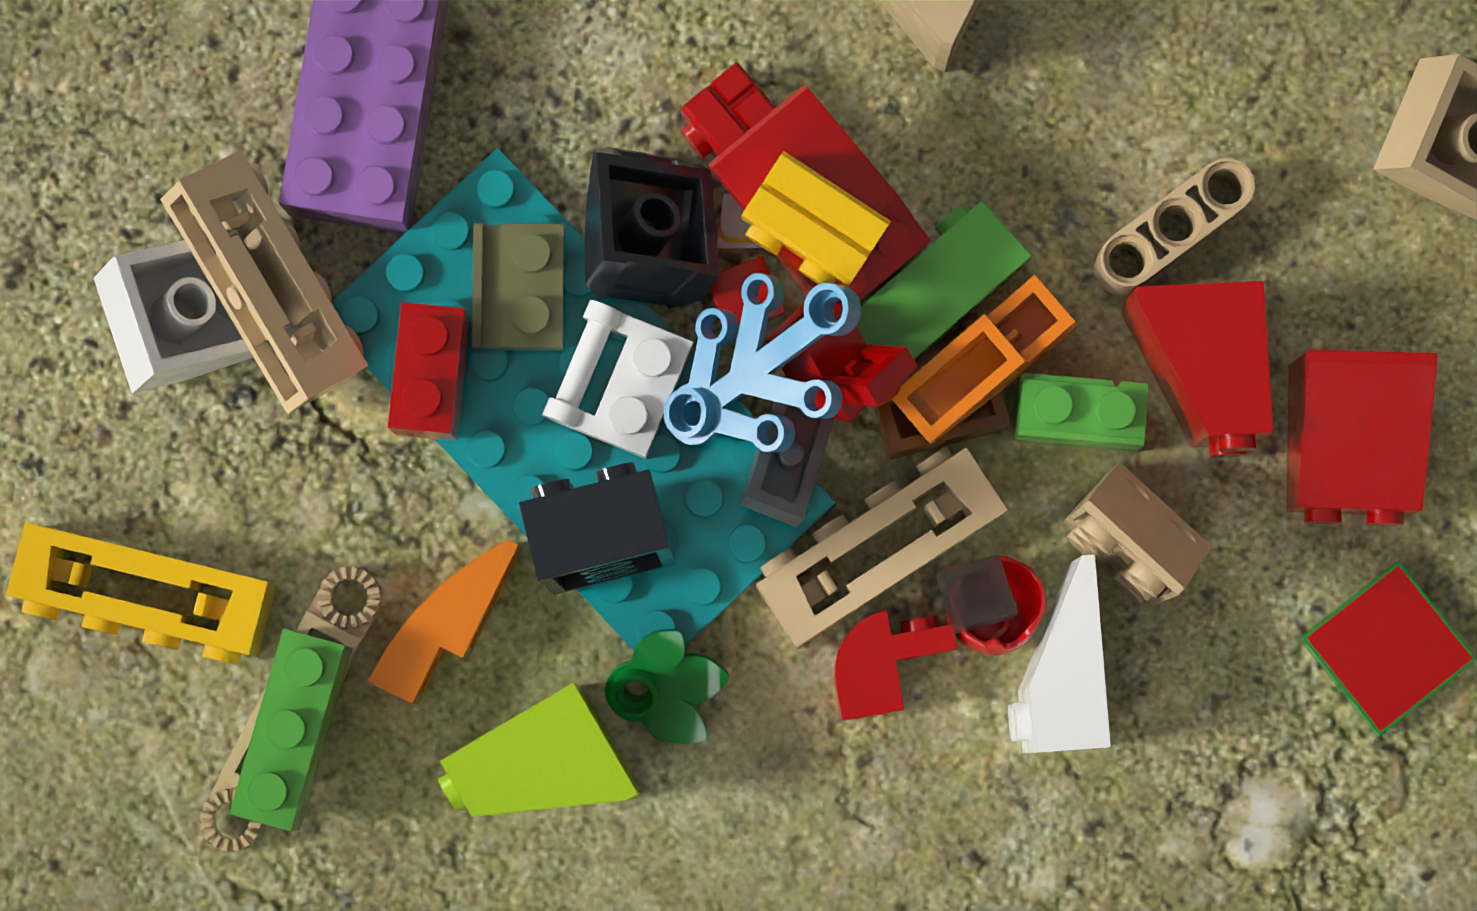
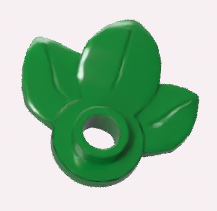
[605,629,729,744]

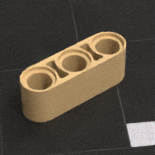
[1094,158,1255,295]

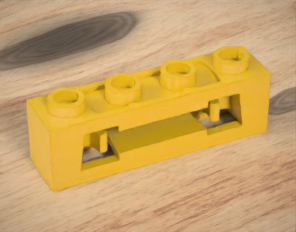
[6,522,277,665]

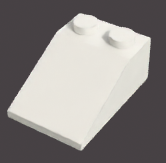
[94,217,299,394]
[1008,555,1111,753]

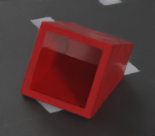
[1122,281,1273,458]
[1287,349,1437,526]

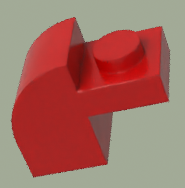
[765,304,918,422]
[833,610,958,721]

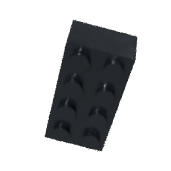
[519,462,675,595]

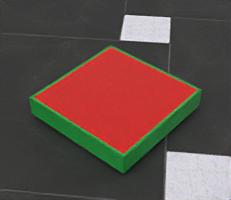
[1299,561,1477,736]

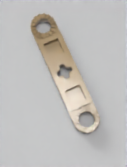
[199,566,383,852]

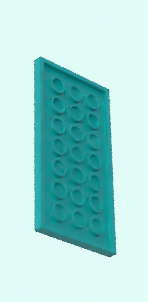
[331,148,836,650]

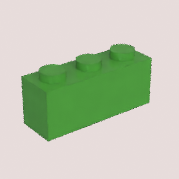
[856,201,1032,361]
[229,628,353,831]

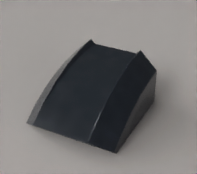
[584,147,720,309]

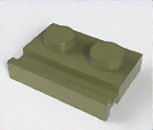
[472,223,565,351]

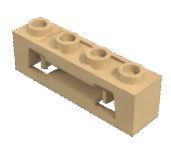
[160,150,368,414]
[756,447,1008,649]

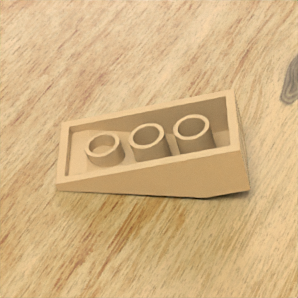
[1373,54,1477,220]

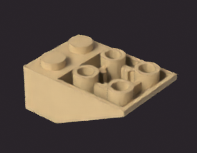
[1063,462,1212,605]

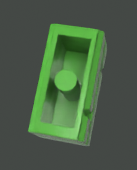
[1013,373,1148,452]

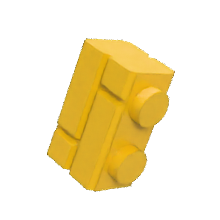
[741,151,891,287]

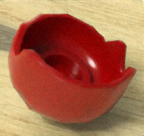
[945,555,1047,656]

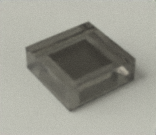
[936,554,1018,634]

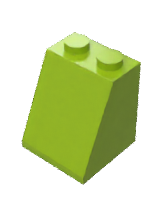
[438,682,642,817]

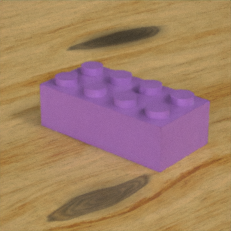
[279,0,448,234]

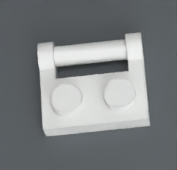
[542,300,694,459]

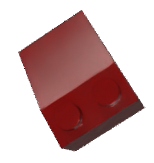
[708,85,931,304]

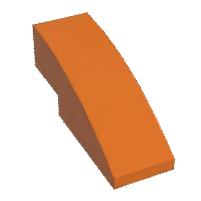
[892,275,1079,444]
[367,539,523,705]

